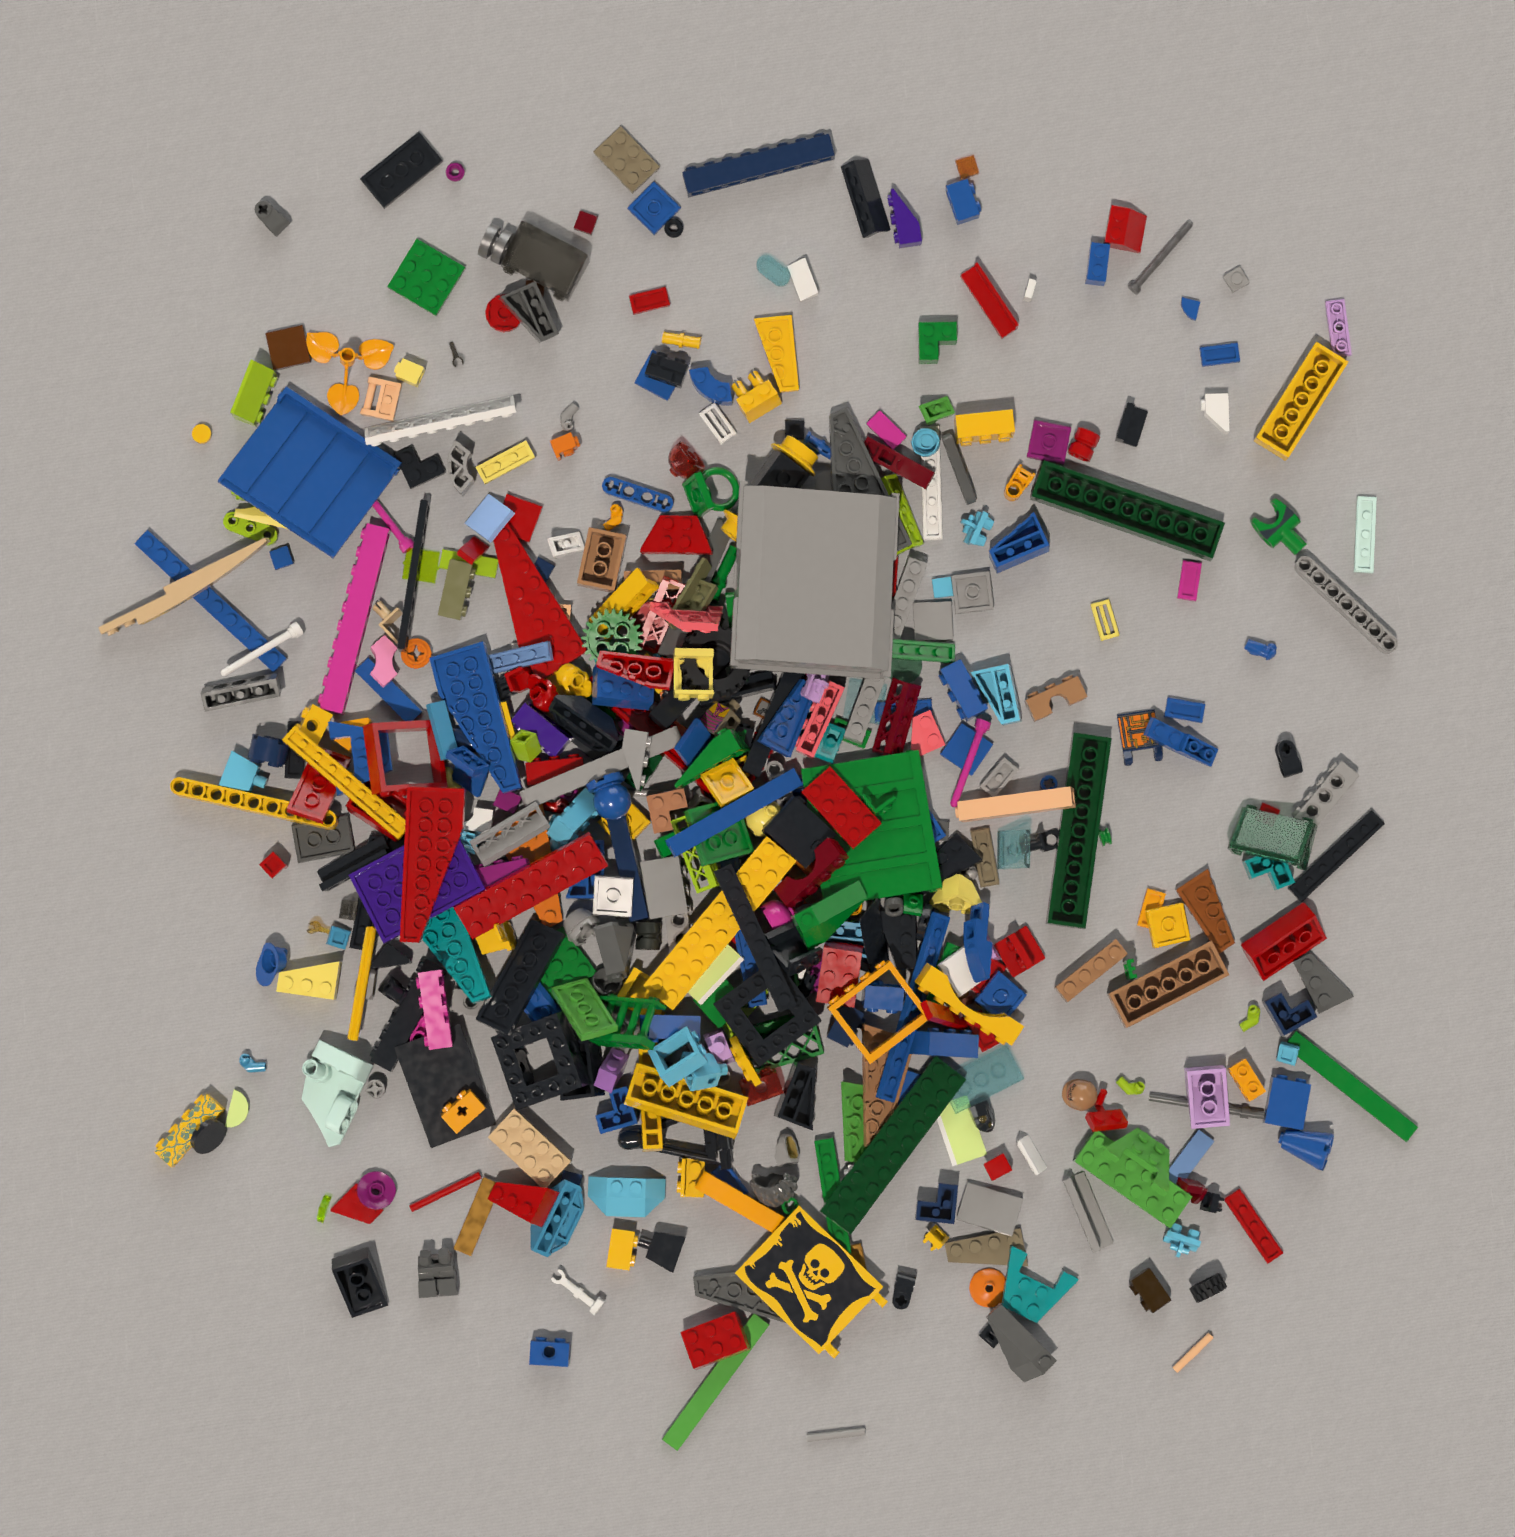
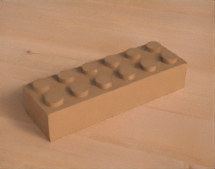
[1107,941,1229,1028]

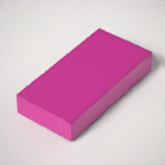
[866,410,907,450]
[1177,560,1202,602]

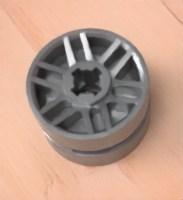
[478,224,514,265]

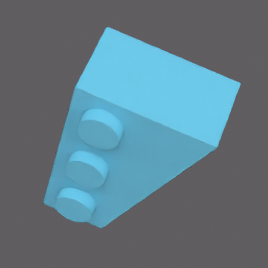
[971,664,1022,726]
[546,788,599,846]

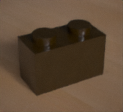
[1129,1267,1172,1313]

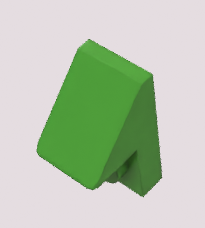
[919,396,955,426]

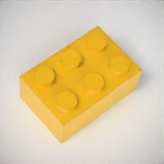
[954,409,1015,446]

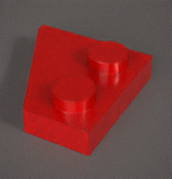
[330,1183,384,1224]

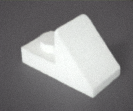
[547,532,584,559]

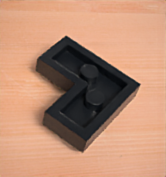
[394,446,445,489]

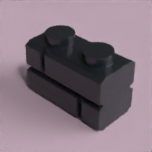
[645,351,688,389]

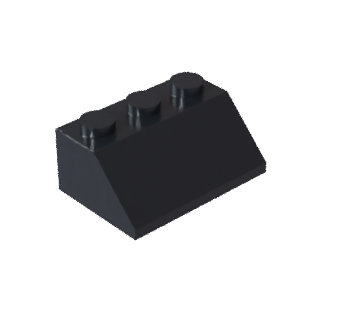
[556,1040,605,1101]

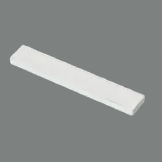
[920,426,943,541]

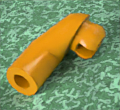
[602,504,623,531]

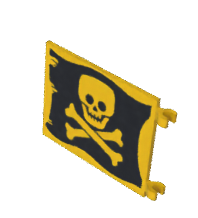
[735,1206,888,1358]

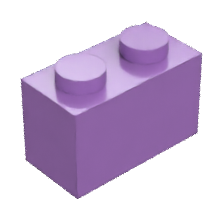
[594,1048,630,1093]

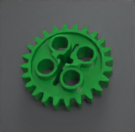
[581,608,644,665]

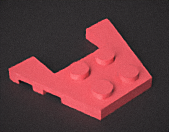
[649,602,723,633]

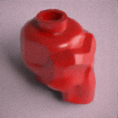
[527,674,558,712]

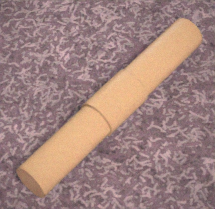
[1172,1333,1214,1373]

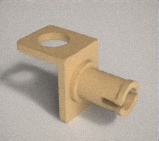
[372,601,403,644]

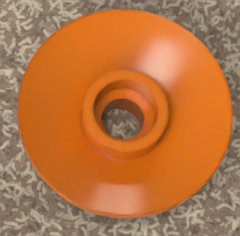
[969,1268,1006,1307]

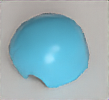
[911,428,940,457]

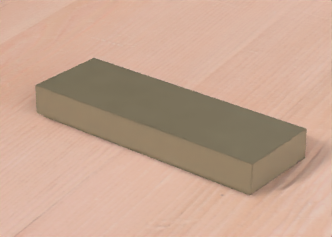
[970,828,999,888]

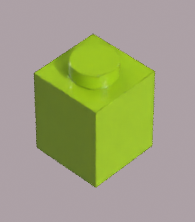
[510,729,542,763]

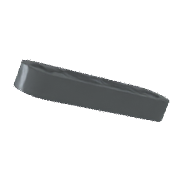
[941,433,976,505]

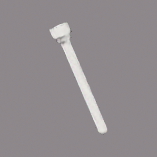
[220,621,303,676]

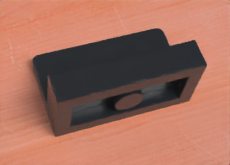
[1115,402,1148,447]

